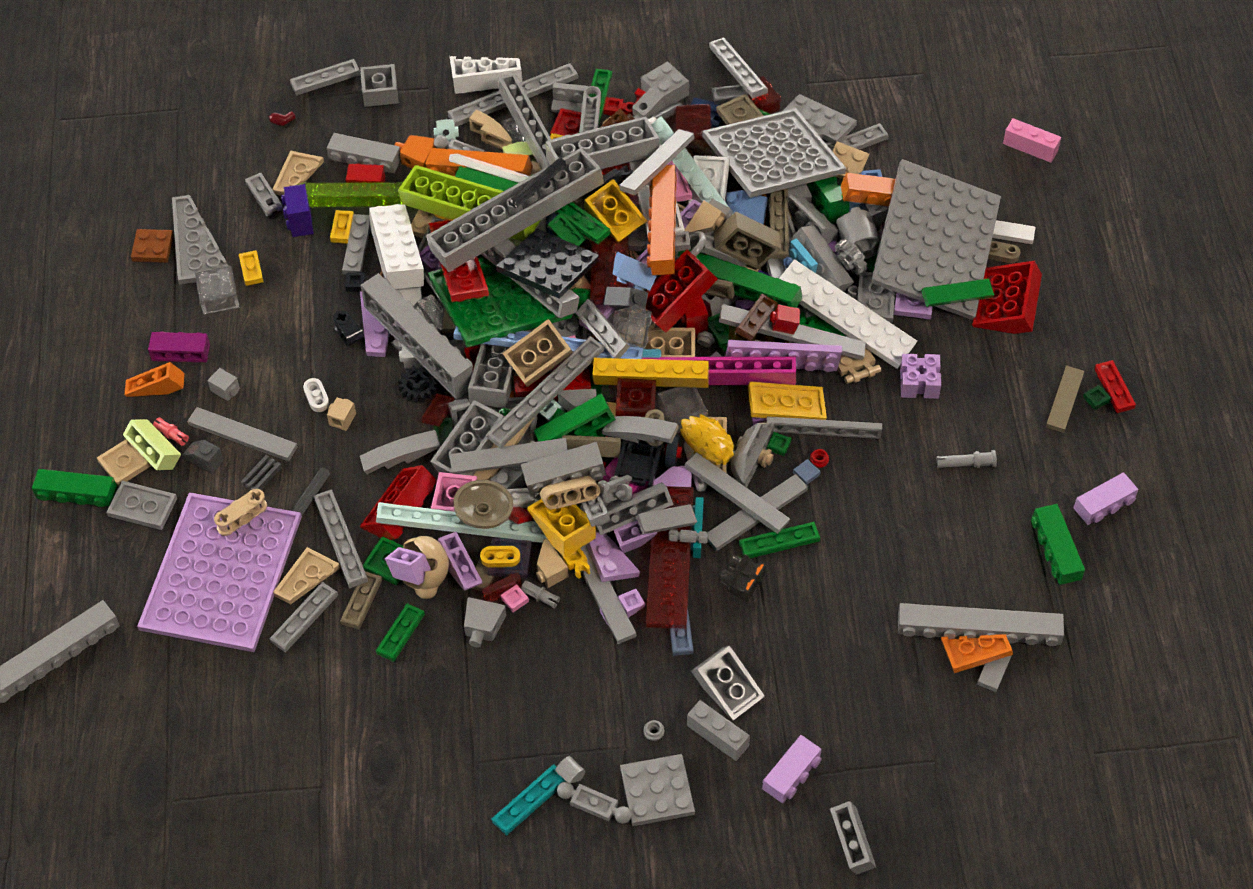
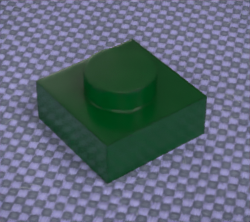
[1083,385,1111,410]

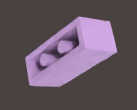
[1074,472,1138,525]
[762,735,822,803]

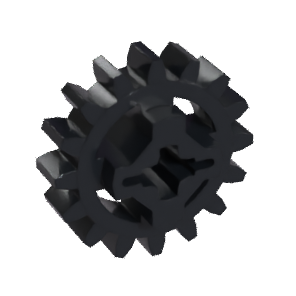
[398,365,439,403]

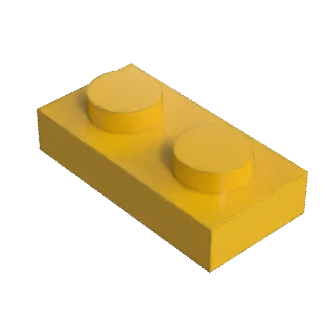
[330,210,354,243]
[239,250,264,286]

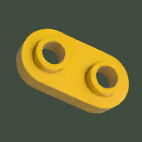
[480,546,520,567]

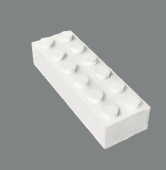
[369,204,424,289]

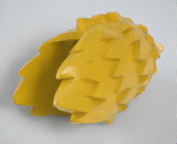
[680,414,734,465]

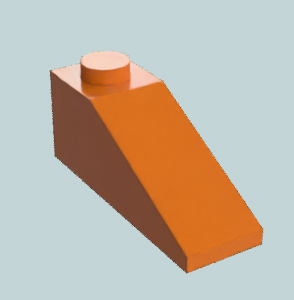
[124,362,185,397]

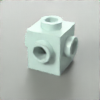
[434,119,459,142]

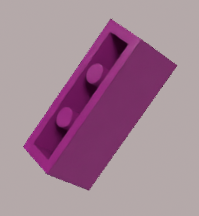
[148,332,210,362]

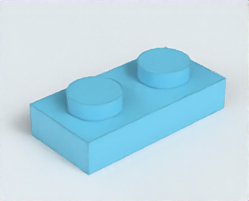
[789,238,818,273]

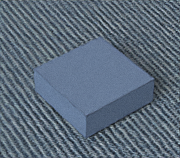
[793,459,821,485]

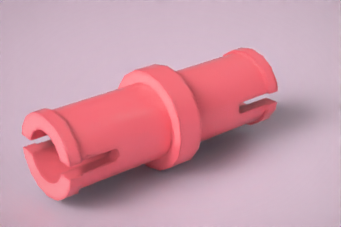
[153,417,189,446]

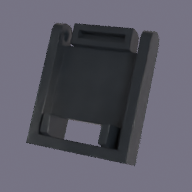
[614,440,662,487]

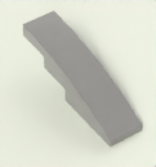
[602,416,679,444]
[360,430,441,474]

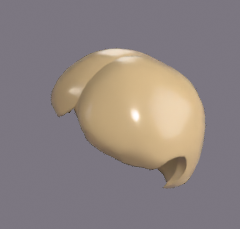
[403,536,449,599]

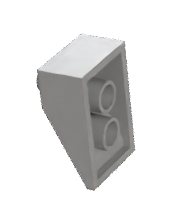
[691,646,765,720]

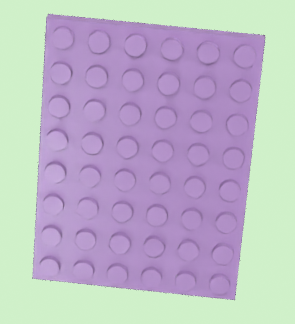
[137,492,302,652]

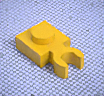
[561,548,590,578]

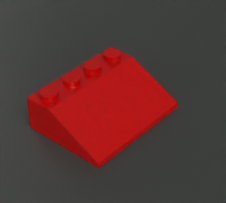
[972,261,1042,334]

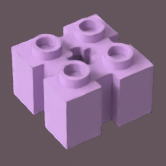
[900,354,941,399]

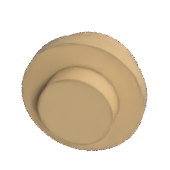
[758,449,774,468]

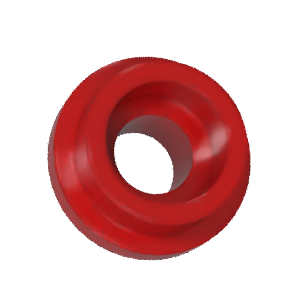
[810,449,829,468]

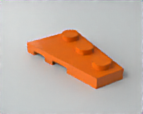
[941,634,1013,673]

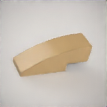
[469,110,512,150]

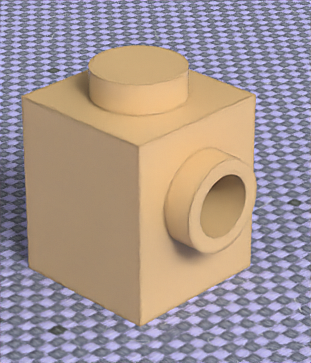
[327,397,356,431]

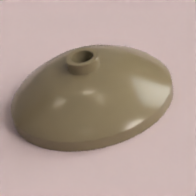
[453,480,513,529]

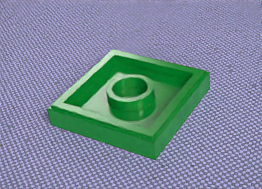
[362,536,403,586]

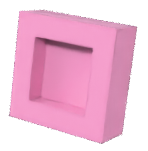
[501,584,529,612]

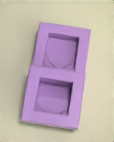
[600,589,645,625]

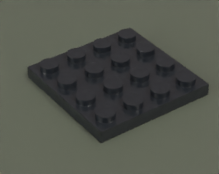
[496,229,599,299]

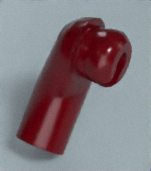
[269,111,296,126]

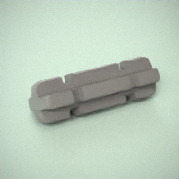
[669,529,708,543]

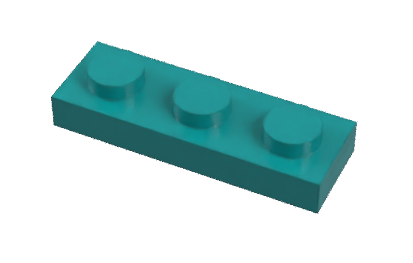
[689,497,704,558]

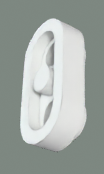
[303,378,329,412]

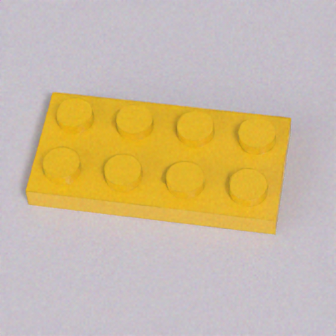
[748,382,827,420]

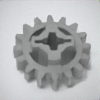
[835,239,868,275]

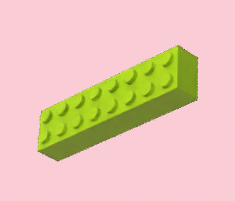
[398,165,542,241]

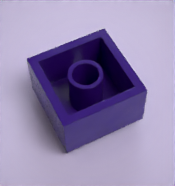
[281,184,314,237]

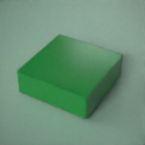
[766,432,792,456]

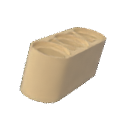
[540,476,600,509]

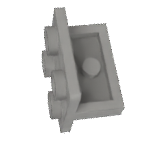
[551,82,589,113]

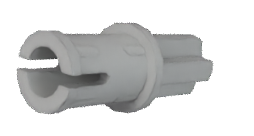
[521,581,560,608]

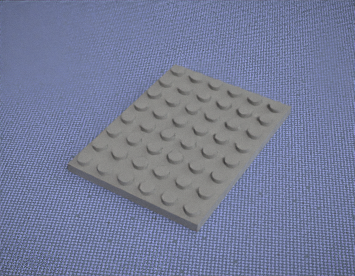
[871,159,1001,320]

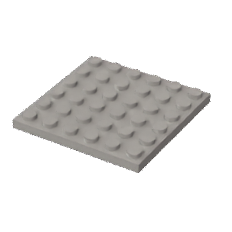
[702,108,846,198]

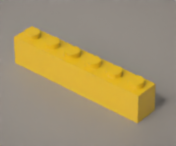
[593,358,709,388]

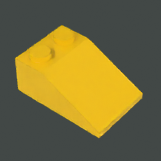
[584,179,648,243]
[527,495,596,557]

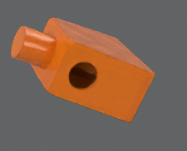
[395,135,436,169]

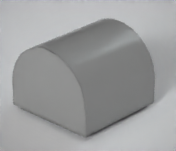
[555,756,585,784]

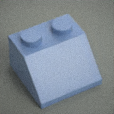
[613,252,657,291]

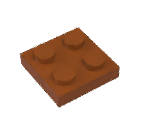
[131,229,174,263]

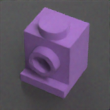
[419,246,441,272]

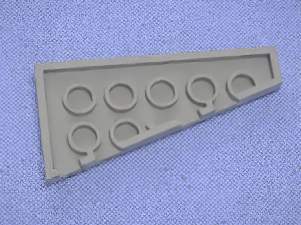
[172,195,234,285]

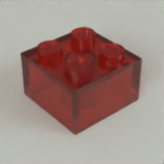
[616,378,656,417]

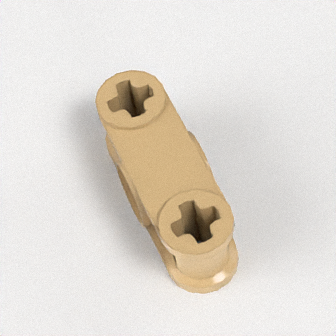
[214,489,267,536]

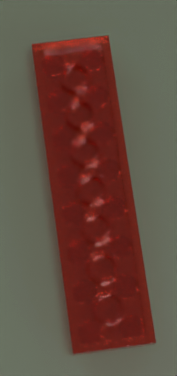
[646,486,694,629]

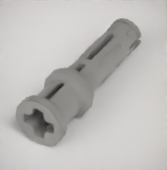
[936,450,997,468]

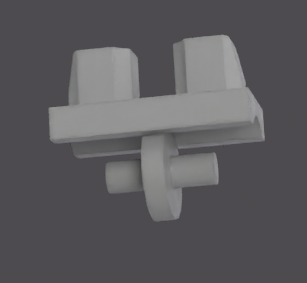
[598,475,632,503]

